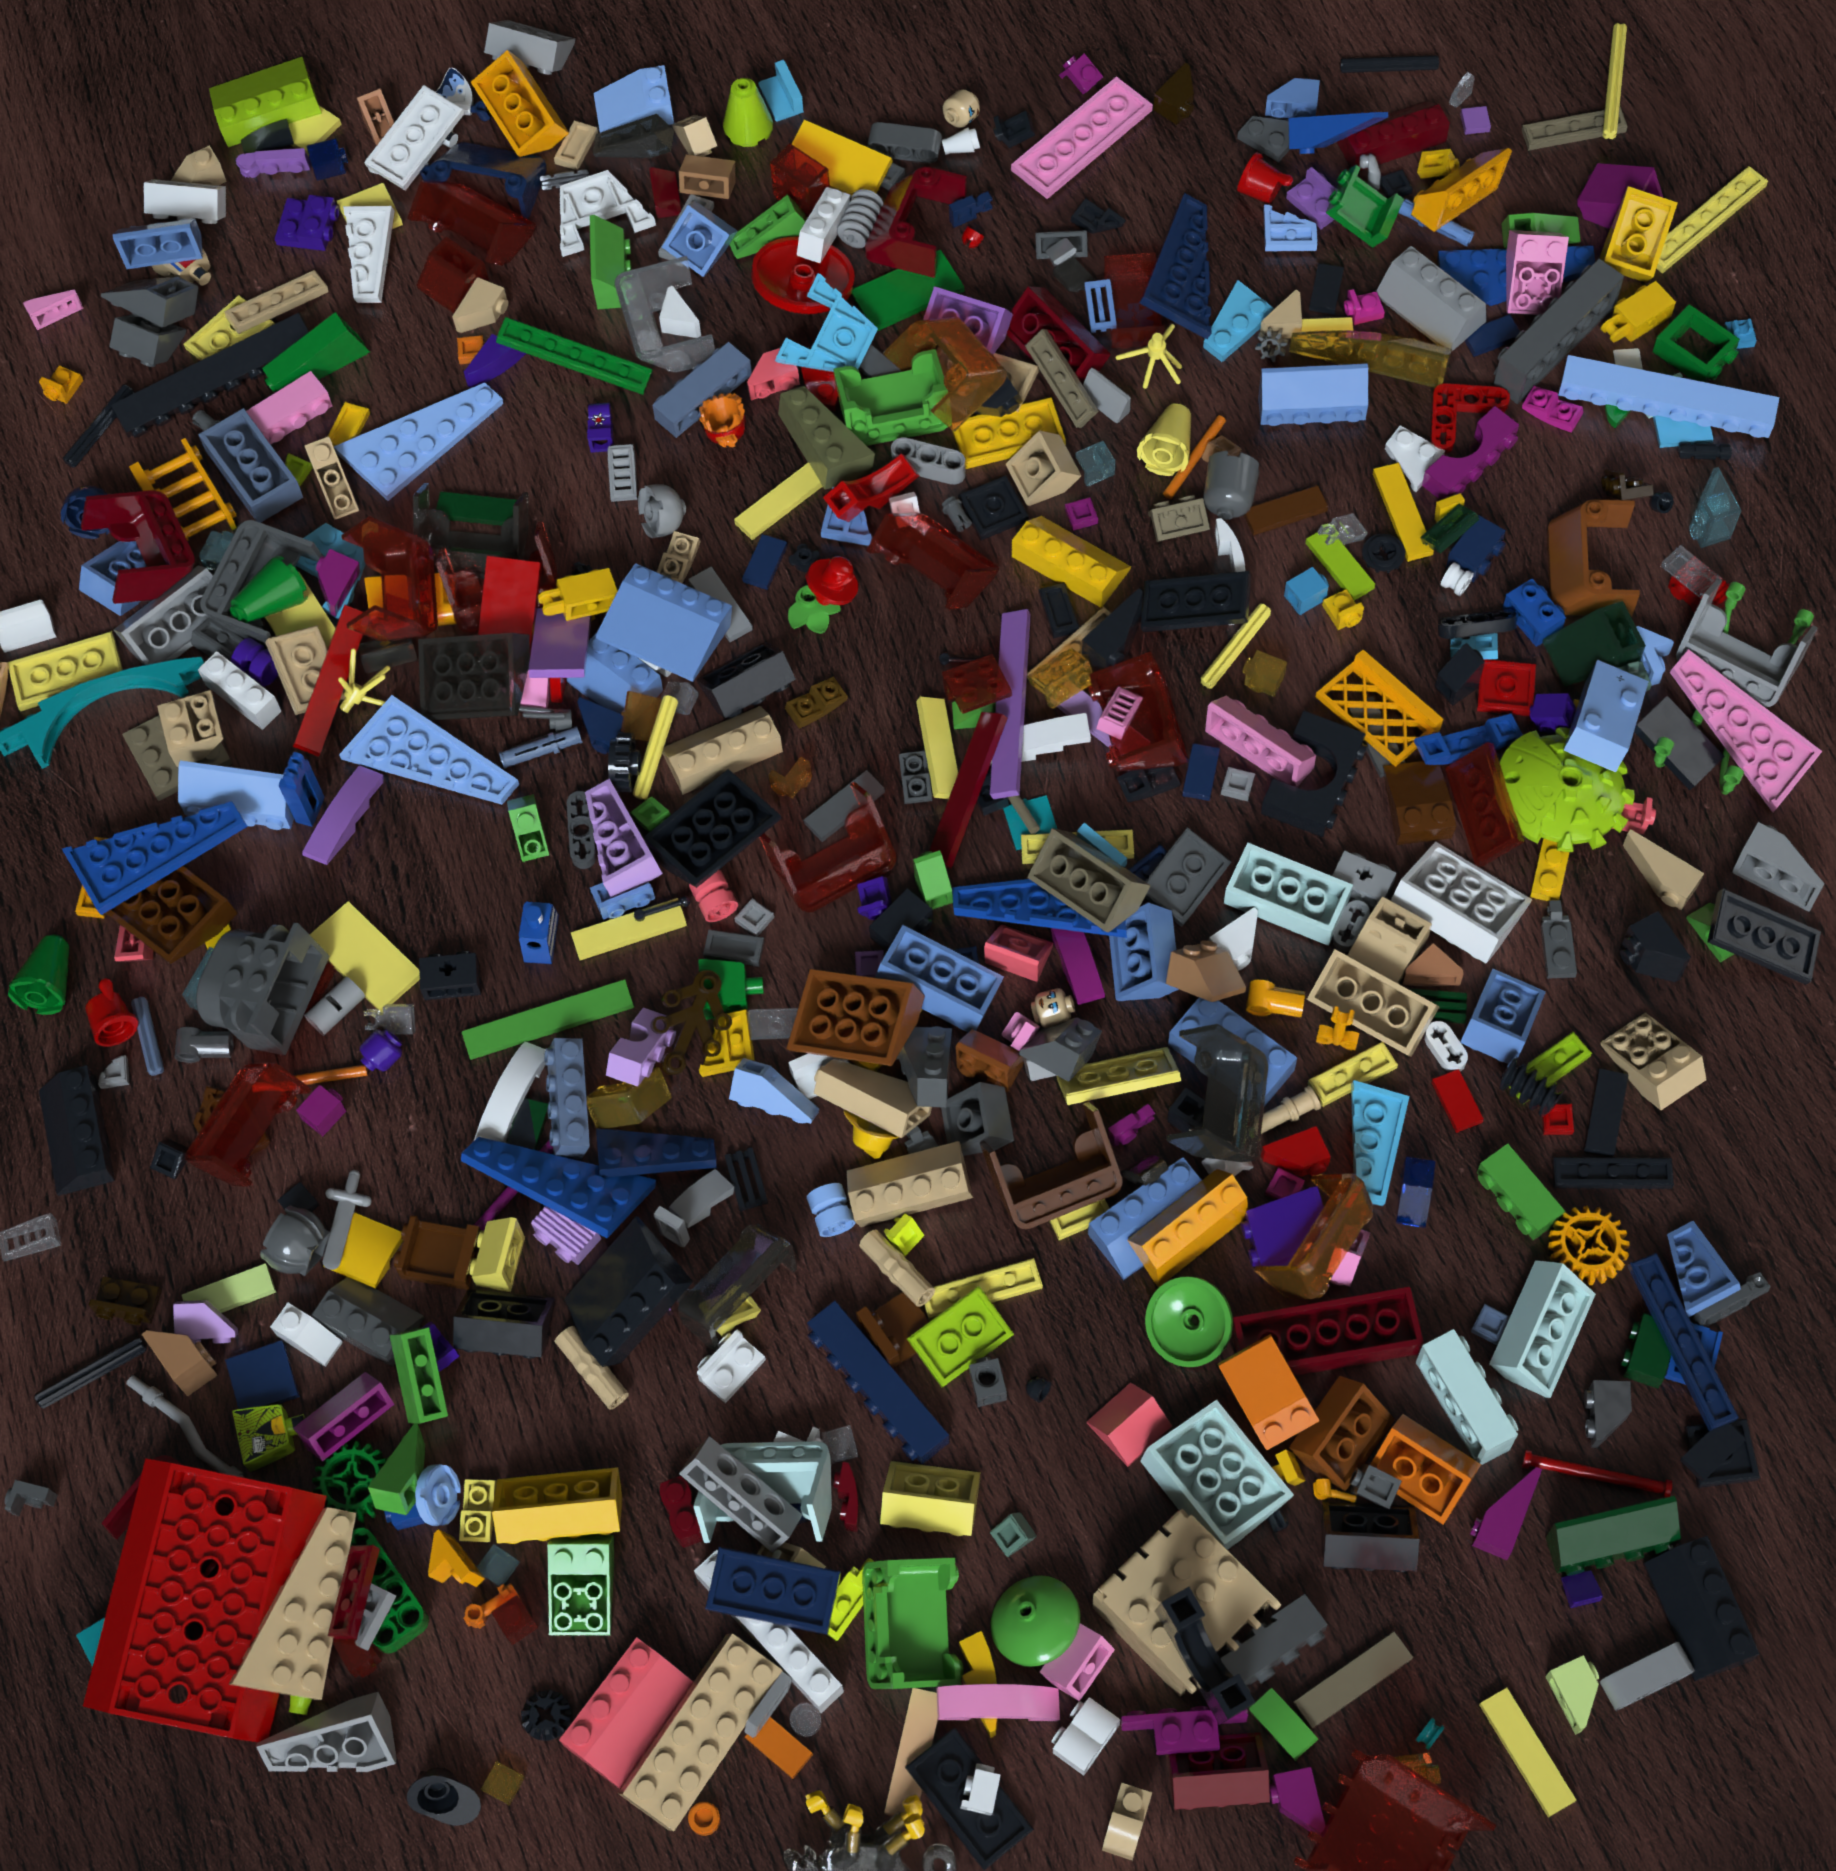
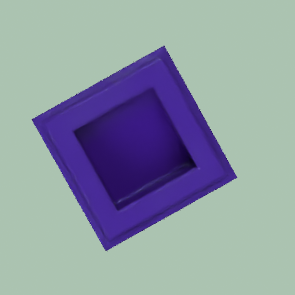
[1561,1570,1603,1608]

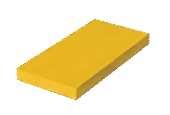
[782,120,893,197]
[951,397,1066,469]

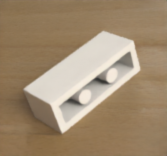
[144,179,226,224]
[797,187,850,263]
[198,651,281,730]

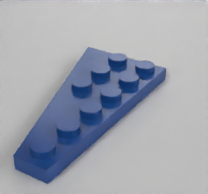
[1437,246,1595,306]
[62,801,248,915]
[952,879,1127,938]
[461,1137,656,1238]

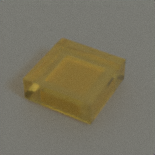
[481,1761,525,1806]

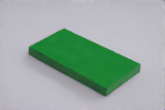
[850,249,965,332]

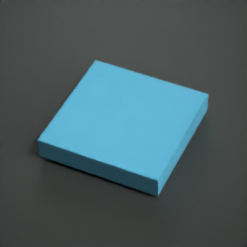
[1653,415,1713,448]

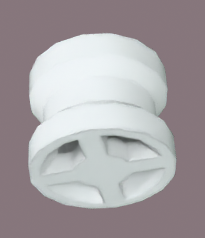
[1441,562,1474,596]

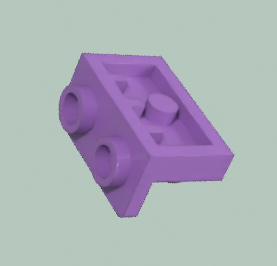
[1286,167,1336,229]

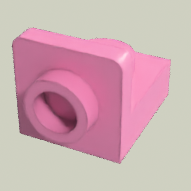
[1002,1012,1040,1052]

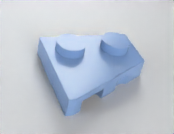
[1264,205,1317,251]

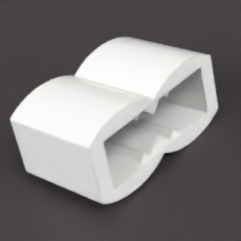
[1051,1697,1120,1776]

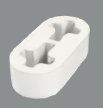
[1424,1021,1468,1073]

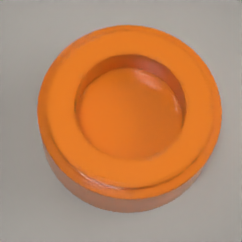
[688,1802,721,1836]

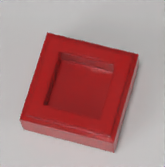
[1542,1104,1574,1135]

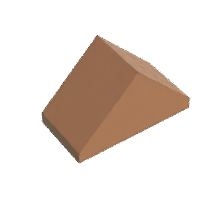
[357,88,394,146]
[1402,943,1463,986]

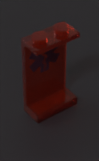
[1104,252,1164,349]

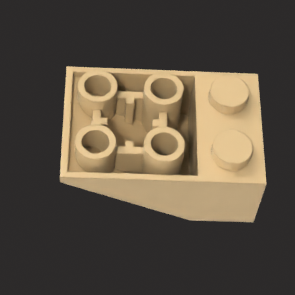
[1347,896,1432,984]
[1600,1012,1707,1110]

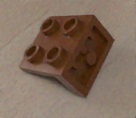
[856,1292,929,1369]

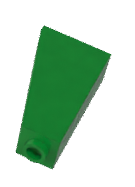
[262,312,370,392]

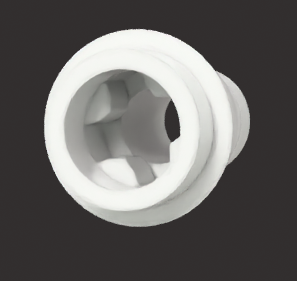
[942,127,980,155]

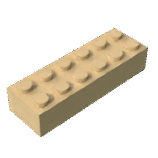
[618,1633,783,1831]

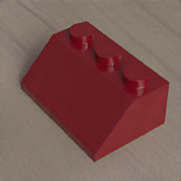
[1168,1732,1270,1810]

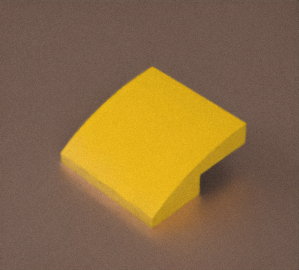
[323,1212,403,1289]

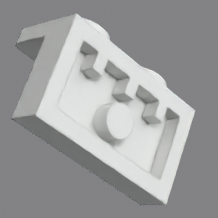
[697,1329,766,1403]

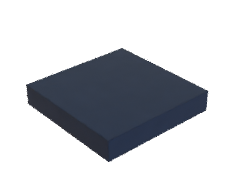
[225,1340,300,1409]

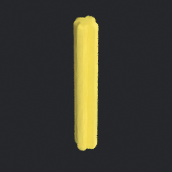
[1201,603,1271,689]
[632,695,678,800]

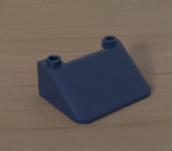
[425,142,547,220]

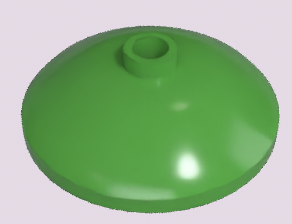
[1145,1276,1233,1367]
[990,1576,1080,1667]

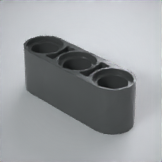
[867,122,942,163]

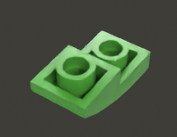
[1249,1688,1318,1761]

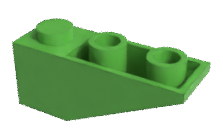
[1501,213,1580,249]
[368,1424,425,1515]

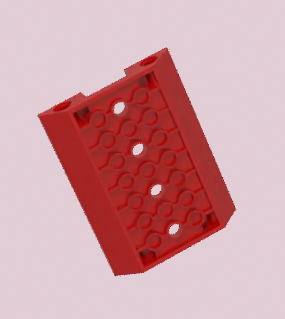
[83,1459,327,1742]

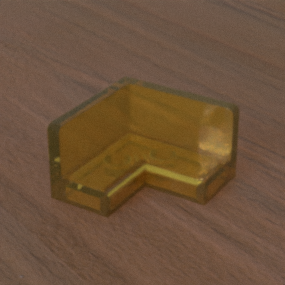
[586,1067,671,1129]

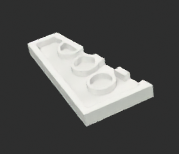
[343,206,395,303]

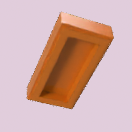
[745,1717,813,1779]

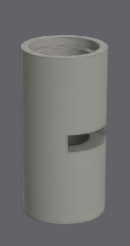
[304,976,366,1036]

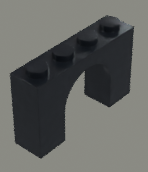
[1261,711,1368,837]
[1155,1587,1256,1725]

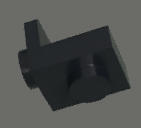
[993,111,1035,148]

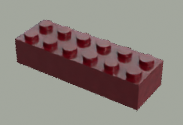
[1232,1287,1424,1376]

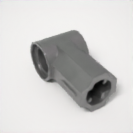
[174,1027,234,1063]

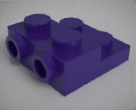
[275,195,339,251]

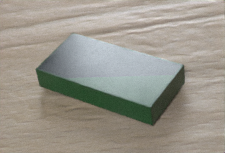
[507,1098,548,1150]

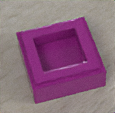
[1065,497,1098,531]

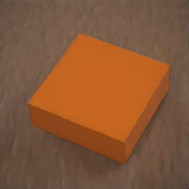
[457,335,484,364]

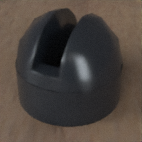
[1649,491,1674,513]
[1026,1376,1051,1403]

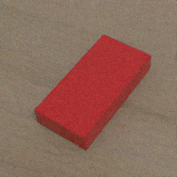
[1431,1069,1484,1133]

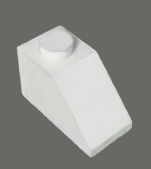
[1209,907,1258,971]
[270,1303,343,1367]

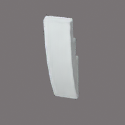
[990,713,1091,766]

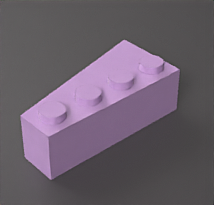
[585,779,662,898]

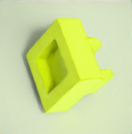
[884,1214,924,1256]

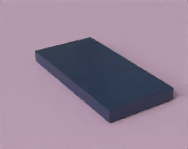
[705,1547,841,1635]

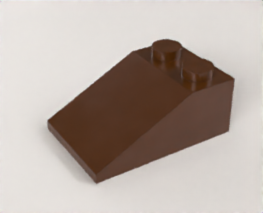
[1383,761,1457,845]

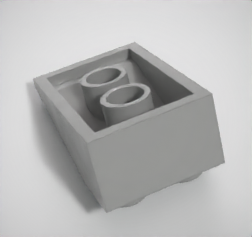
[1732,822,1824,912]

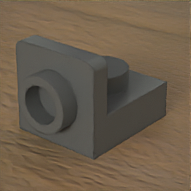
[1349,1464,1402,1509]
[5,1480,58,1516]

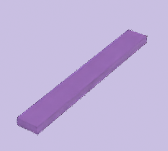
[990,609,1031,799]

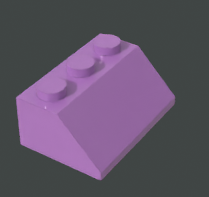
[918,286,1013,360]

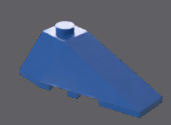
[1289,112,1388,154]

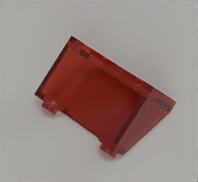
[1088,651,1189,771]

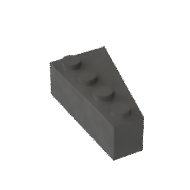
[1220,1594,1328,1692]

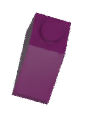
[316,549,360,617]
[1269,1767,1327,1837]

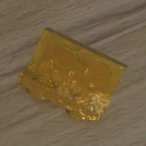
[1027,648,1095,709]

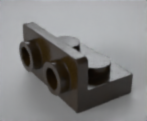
[1601,468,1654,500]
[88,1277,162,1325]

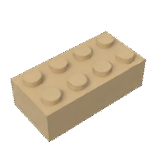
[1307,949,1439,1057]

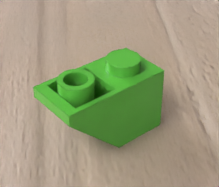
[507,794,549,862]
[913,850,953,910]

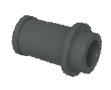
[192,410,221,431]
[942,496,972,532]

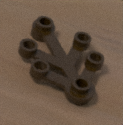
[650,970,732,1075]

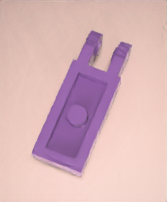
[236,148,311,178]

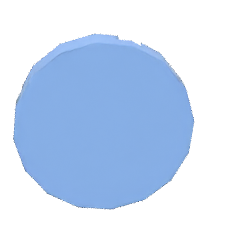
[415,1464,461,1526]

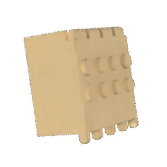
[1092,1509,1281,1698]

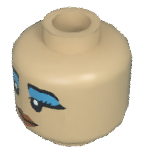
[943,90,980,128]
[1031,988,1075,1028]

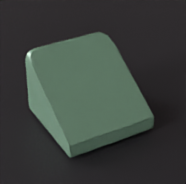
[990,1512,1037,1557]

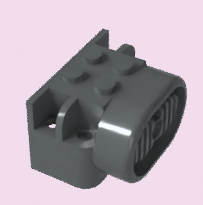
[196,923,329,1056]

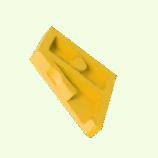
[699,1009,755,1077]

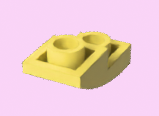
[459,1479,497,1542]

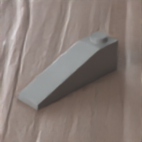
[256,1692,397,1772]

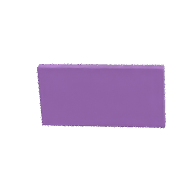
[528,608,592,678]

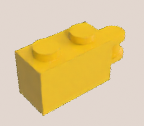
[1601,281,1676,343]
[538,568,618,621]

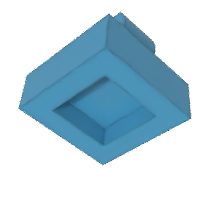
[1723,319,1757,349]

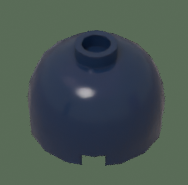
[61,485,110,539]

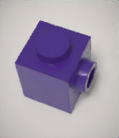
[1530,693,1576,734]

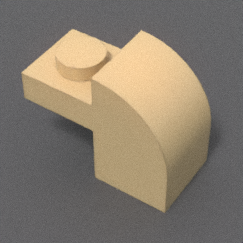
[1102,1783,1152,1861]

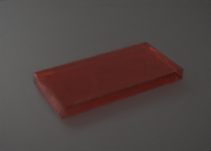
[1445,742,1525,867]

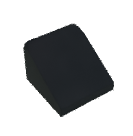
[150,1139,192,1179]

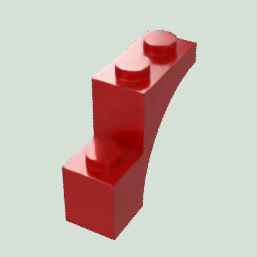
[823,454,920,522]

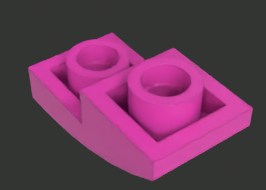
[1522,386,1583,433]

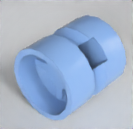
[807,1183,856,1237]

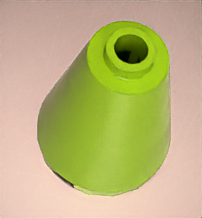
[723,78,773,147]

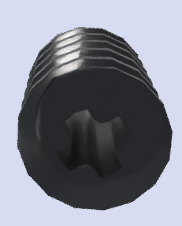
[1499,1056,1565,1117]

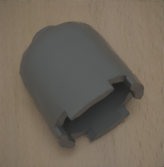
[1203,451,1260,520]

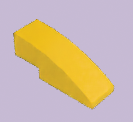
[959,1631,998,1738]

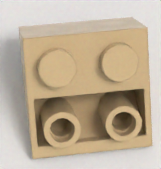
[157,690,224,767]

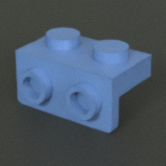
[590,882,655,920]

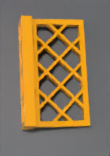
[1315,650,1444,767]

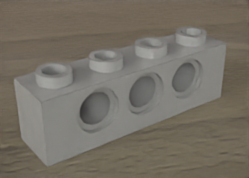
[679,1436,802,1553]

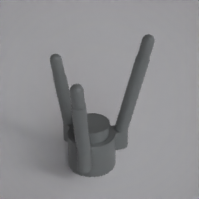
[511,706,572,749]

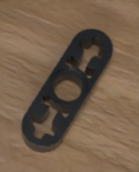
[1438,610,1517,639]

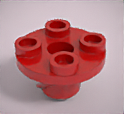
[805,556,858,606]

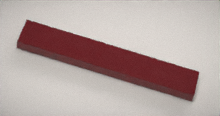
[929,712,1008,868]

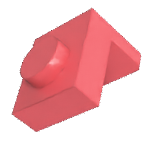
[1612,797,1656,834]

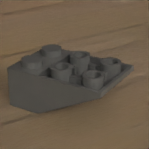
[101,276,198,327]

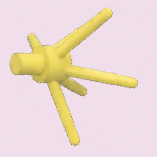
[1116,324,1182,389]
[338,648,390,713]

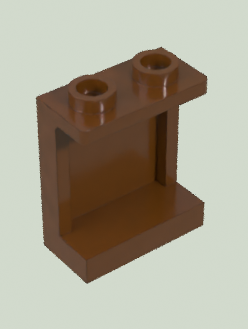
[394,1215,481,1290]

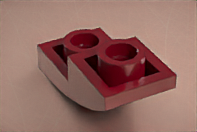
[833,1462,859,1532]

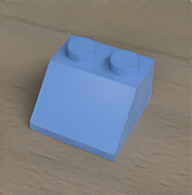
[662,201,738,277]

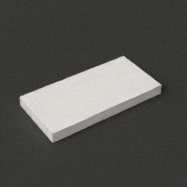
[364,85,465,191]

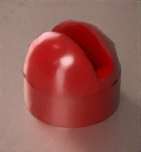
[962,226,984,248]

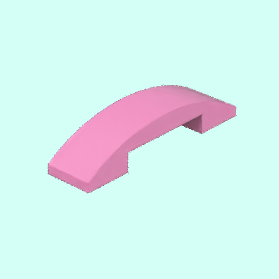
[937,1684,1060,1721]

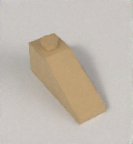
[1623,829,1704,910]

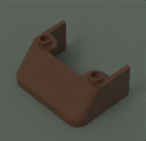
[979,1101,1122,1229]

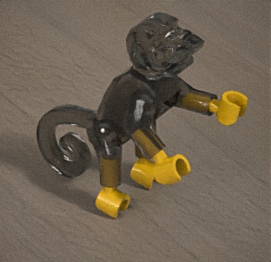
[784,1790,957,1871]

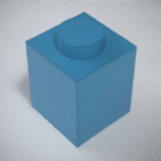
[1284,567,1329,615]

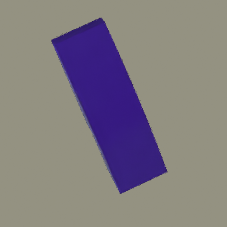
[464,319,526,388]

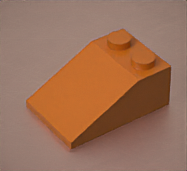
[1218,1334,1320,1451]

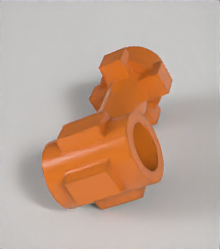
[463,1583,520,1629]

